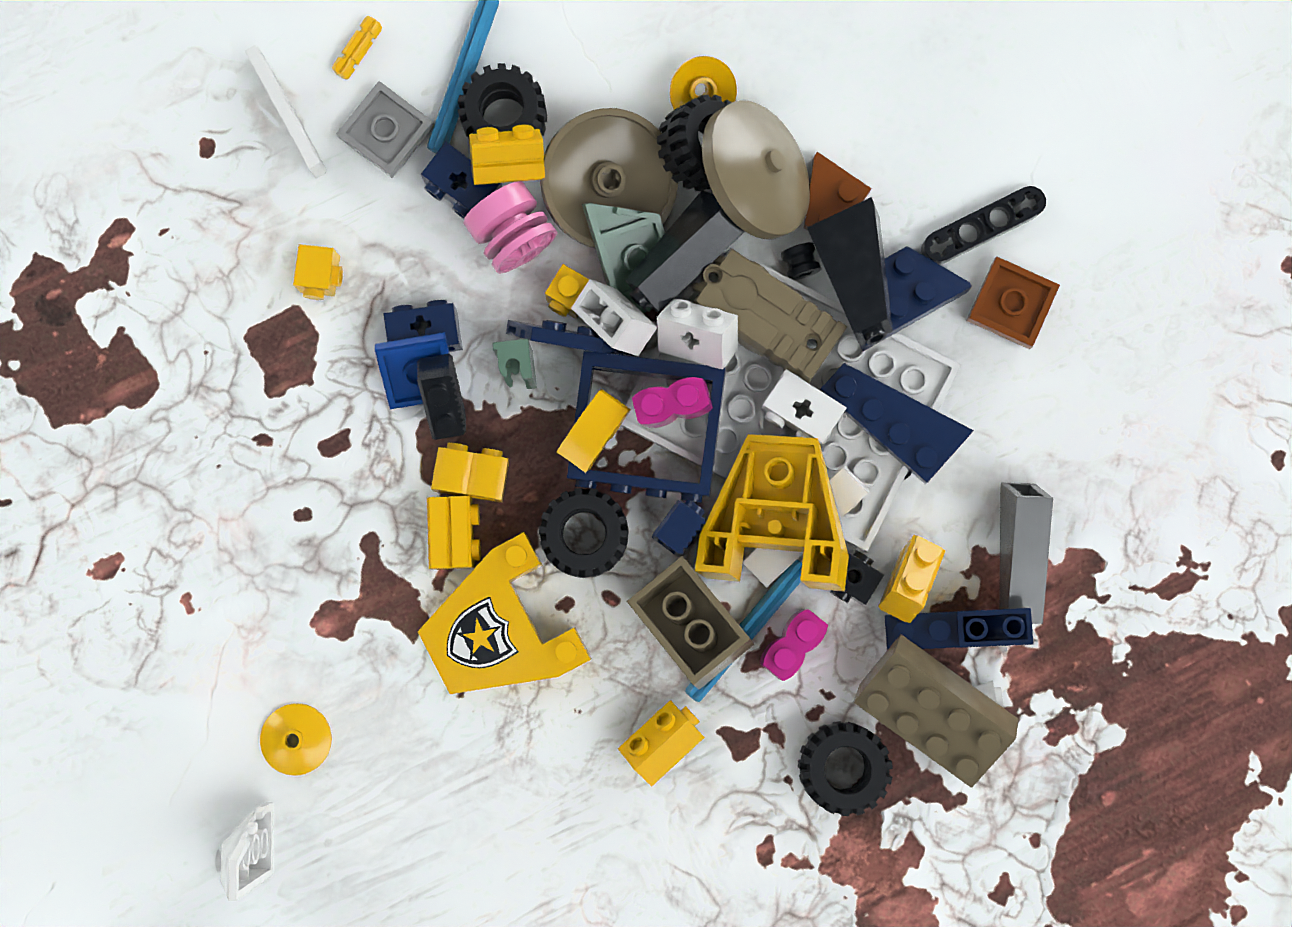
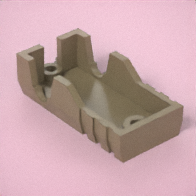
[692,247,848,383]

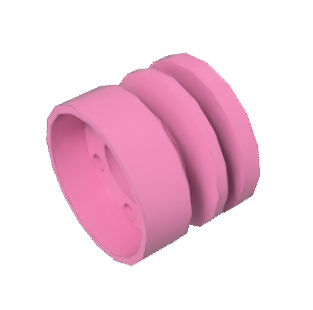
[463,181,558,274]

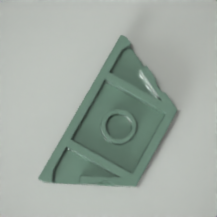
[582,203,665,314]

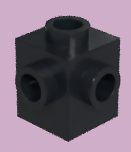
[830,550,884,605]

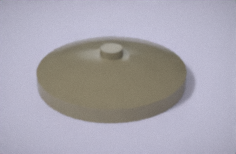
[702,100,810,240]
[540,108,678,248]

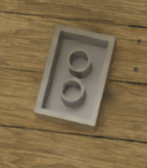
[626,556,754,690]

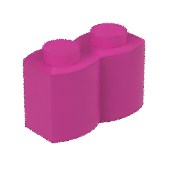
[632,377,713,428]
[760,609,828,681]

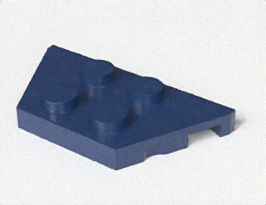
[860,246,972,351]
[506,320,636,356]

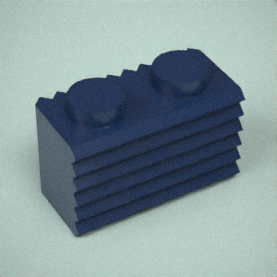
[652,499,705,557]

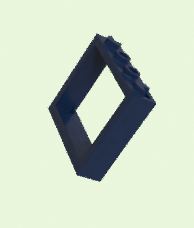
[567,351,726,503]

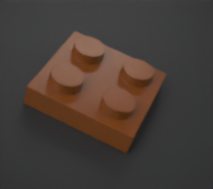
[966,256,1060,349]

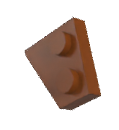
[803,152,872,231]

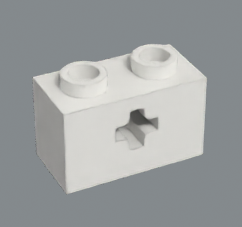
[571,279,658,356]
[657,298,738,369]
[761,369,846,446]

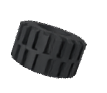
[458,63,547,139]
[657,94,732,191]
[539,488,629,578]
[798,721,893,816]

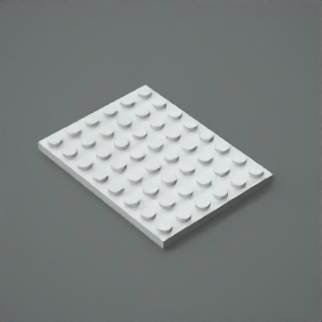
[620,247,961,552]

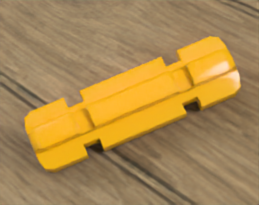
[332,16,382,80]

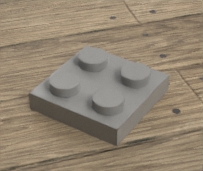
[336,81,434,178]

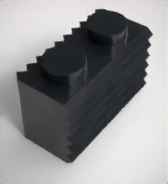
[417,354,466,440]

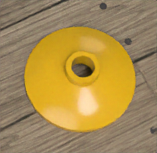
[669,56,737,110]
[260,703,332,776]

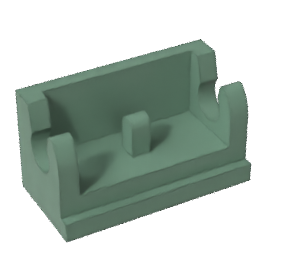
[492,339,537,389]

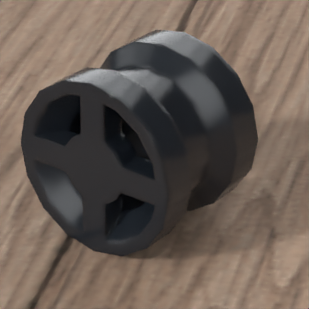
[781,242,822,280]

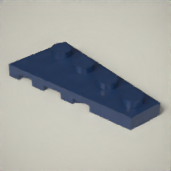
[820,363,974,484]

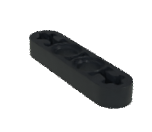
[921,186,1046,265]

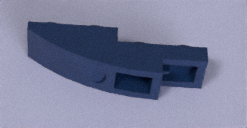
[885,608,1034,650]

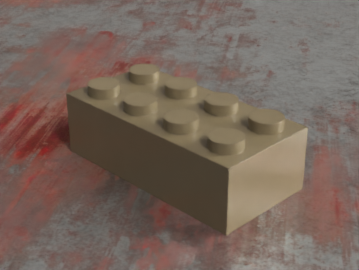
[853,634,1019,788]

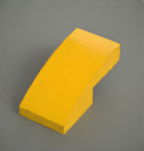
[557,389,631,473]

